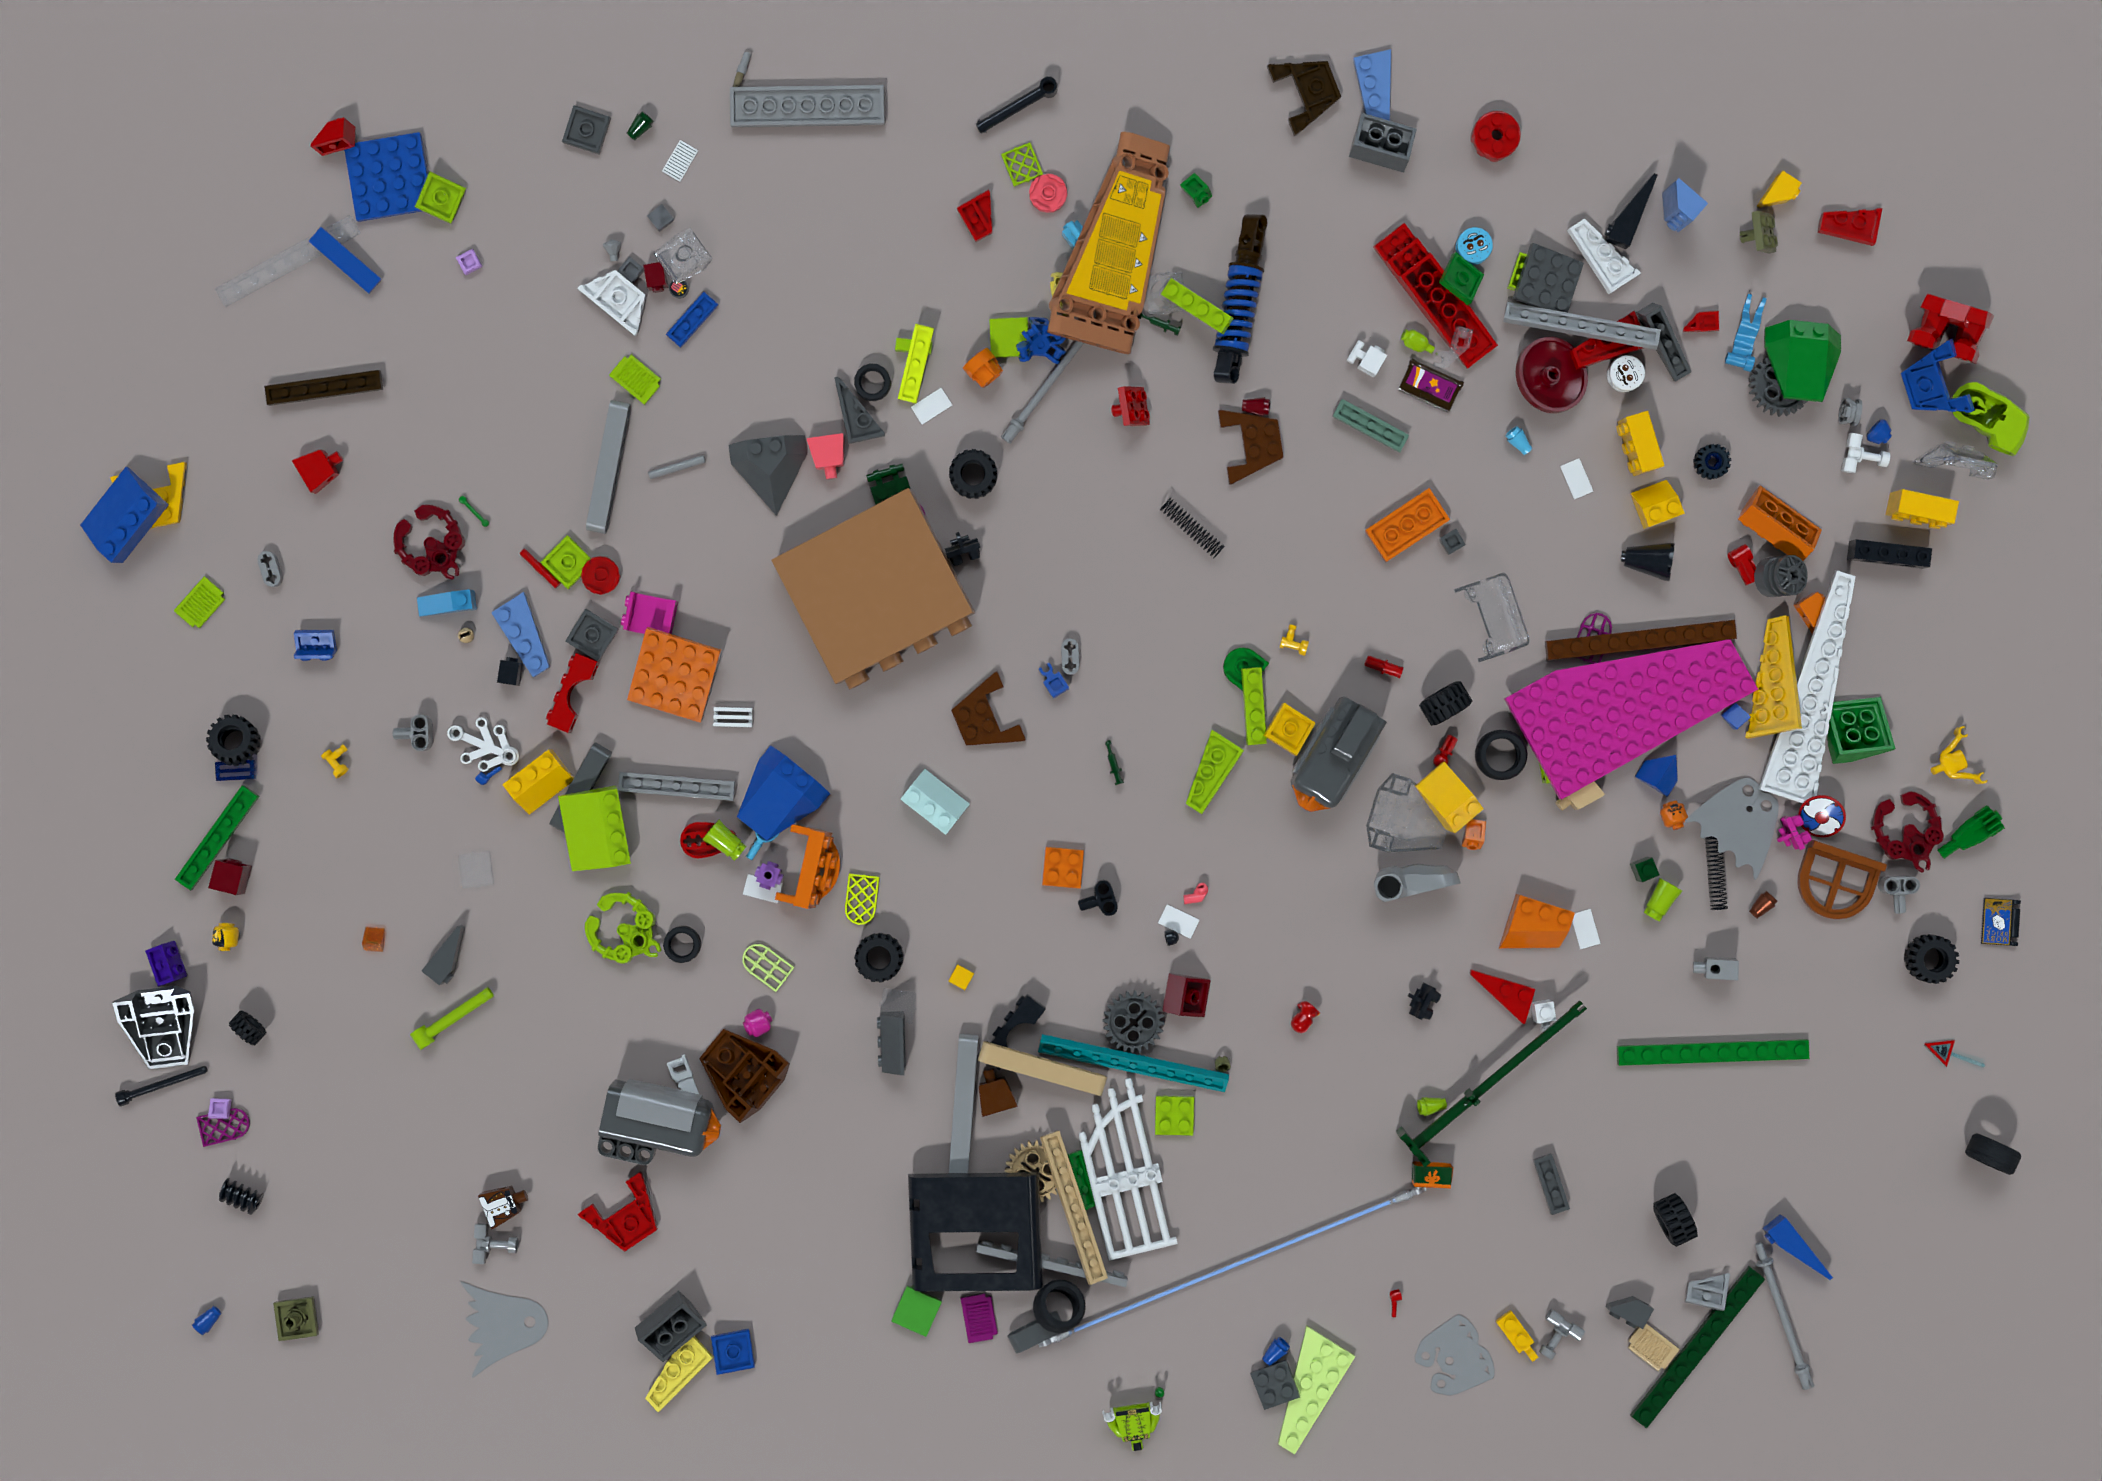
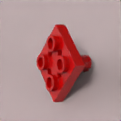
[1111,386,1150,426]

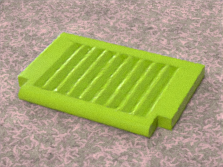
[609,354,661,405]
[174,576,225,628]

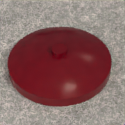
[1515,337,1588,414]

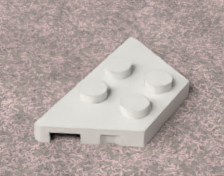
[577,270,646,336]

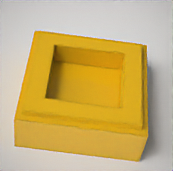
[948,964,974,990]

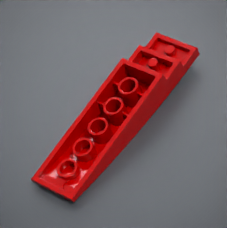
[1373,223,1498,369]

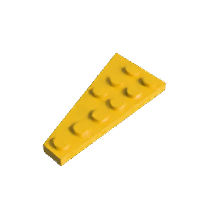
[1745,615,1802,739]

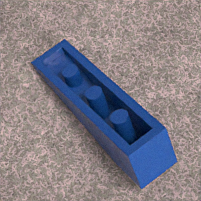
[1762,1214,1833,1280]

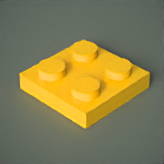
[1263,703,1316,756]

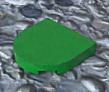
[1223,648,1269,691]

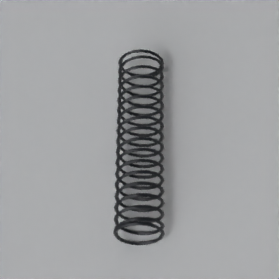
[1160,497,1225,559]
[1705,836,1728,910]

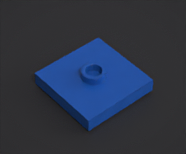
[711,1328,755,1375]

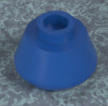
[1866,419,1892,444]

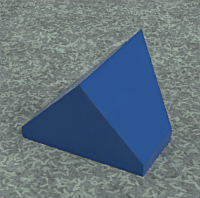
[1635,755,1678,797]

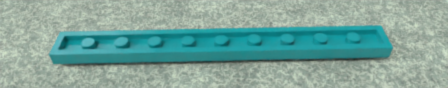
[1038,1034,1230,1092]

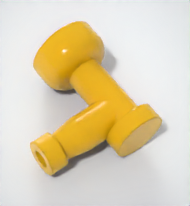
[1279,624,1309,656]
[321,744,349,779]

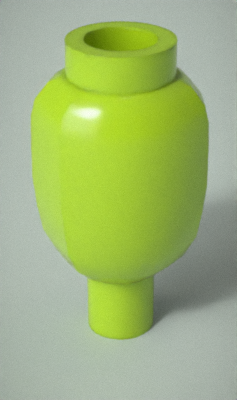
[1400,329,1435,354]

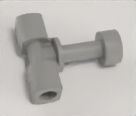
[472,1223,518,1264]
[1539,1309,1585,1360]

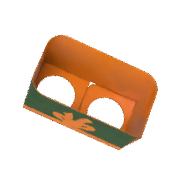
[1412,1161,1454,1189]

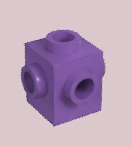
[754,861,784,890]

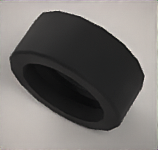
[854,363,891,401]
[663,926,701,963]

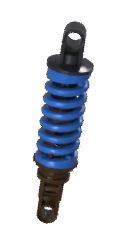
[1213,214,1267,384]

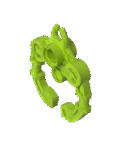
[585,892,661,964]

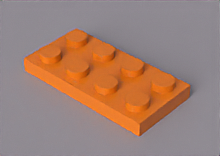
[1365,488,1450,562]

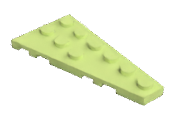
[1278,1325,1355,1454]

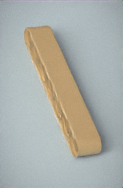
[978,1041,1107,1096]

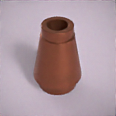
[1749,891,1778,919]

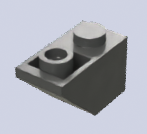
[1605,1296,1654,1329]

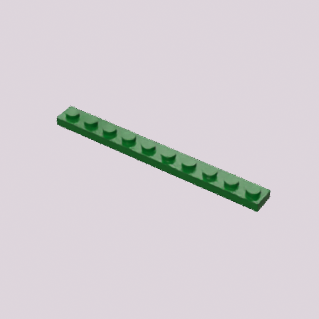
[1617,1039,1810,1066]

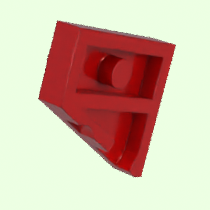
[957,190,992,242]

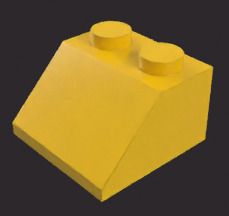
[1630,480,1685,529]

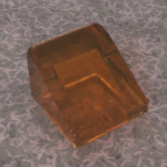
[362,927,385,952]

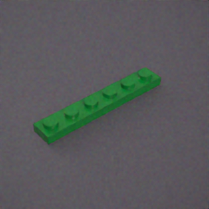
[175,785,260,891]

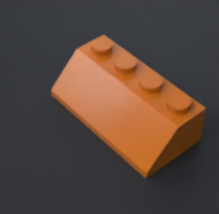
[1738,486,1822,561]

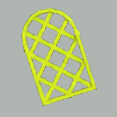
[845,873,879,925]

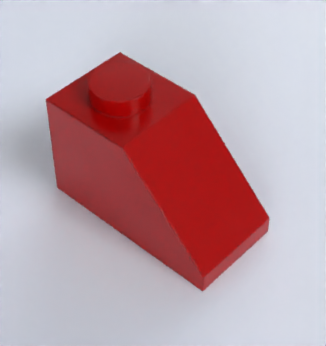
[311,117,355,156]

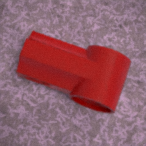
[1727,544,1756,586]

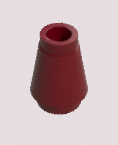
[1242,397,1270,416]

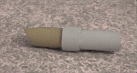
[733,52,751,87]

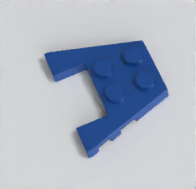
[1901,339,1975,413]

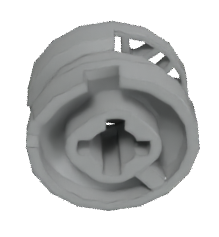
[1838,397,1862,426]

